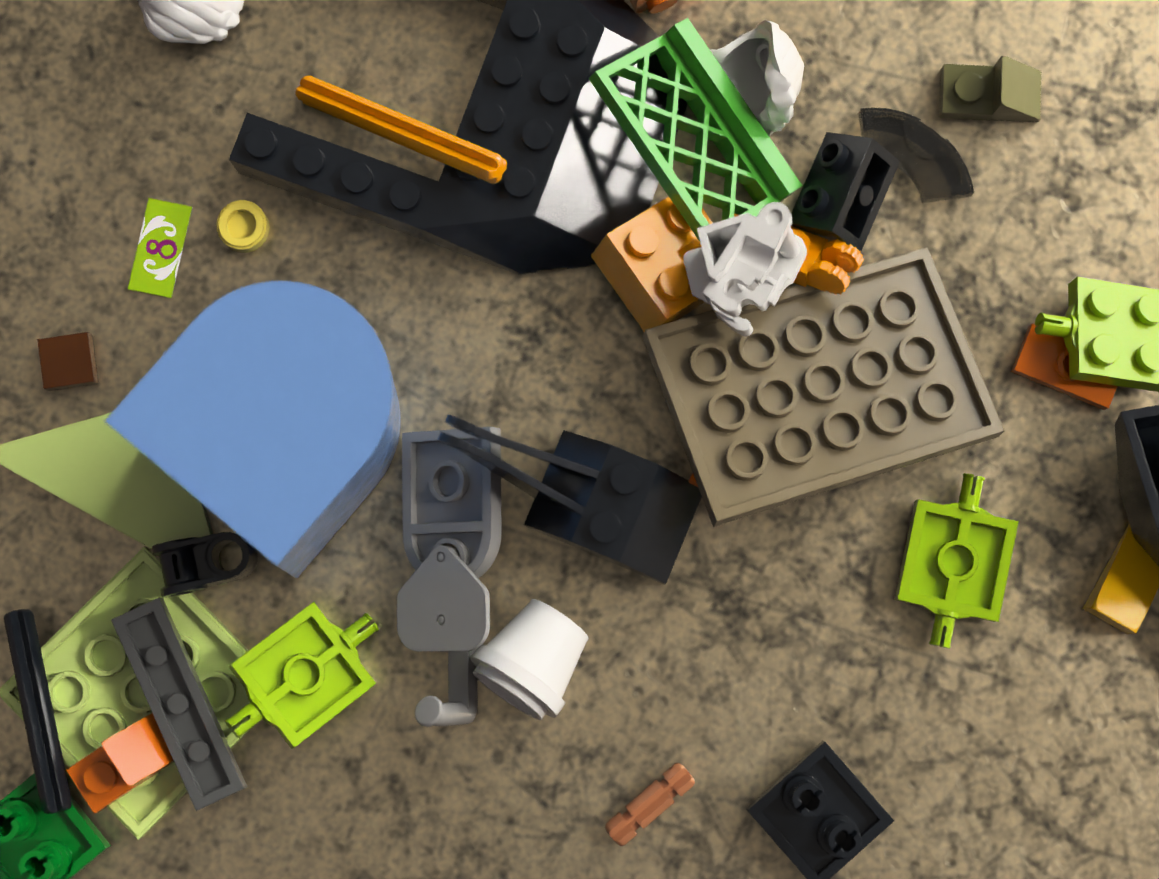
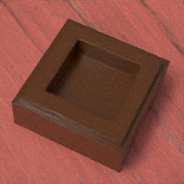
[37,332,98,391]

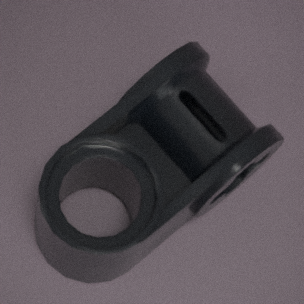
[152,532,258,598]

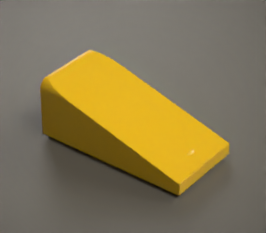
[1082,524,1159,634]

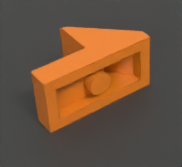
[66,713,174,814]

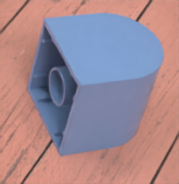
[105,281,401,578]

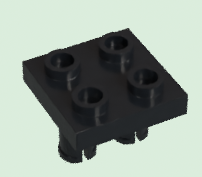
[746,741,894,879]

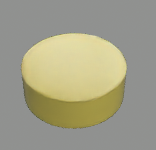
[216,200,269,253]

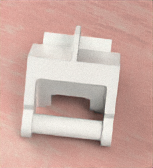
[683,202,807,336]

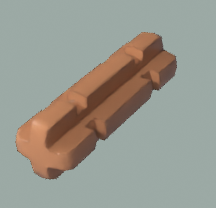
[605,763,695,846]

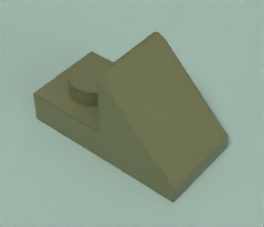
[939,56,1042,122]

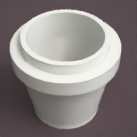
[470,599,589,720]

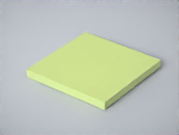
[0,547,255,840]

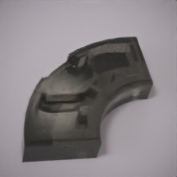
[858,108,974,203]

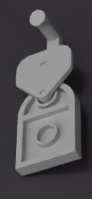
[397,427,502,727]

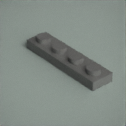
[111,598,248,811]

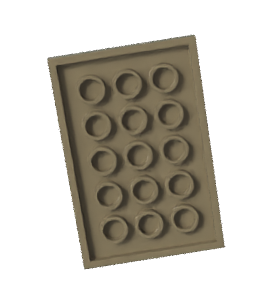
[642,247,1005,527]

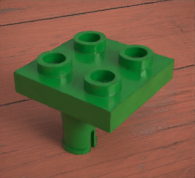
[0,773,111,879]

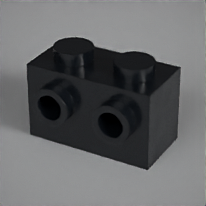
[791,132,900,253]

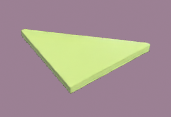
[0,412,226,585]

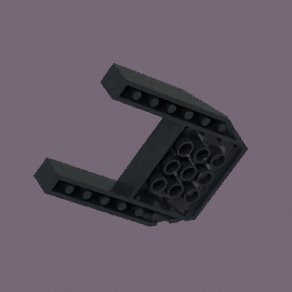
[229,0,688,275]

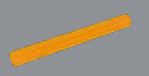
[295,75,507,184]

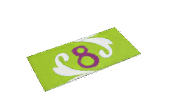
[128,198,192,298]

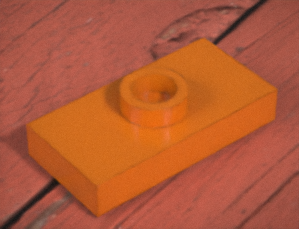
[1011,323,1118,410]

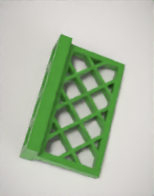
[589,18,803,241]

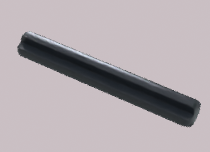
[3,609,72,814]

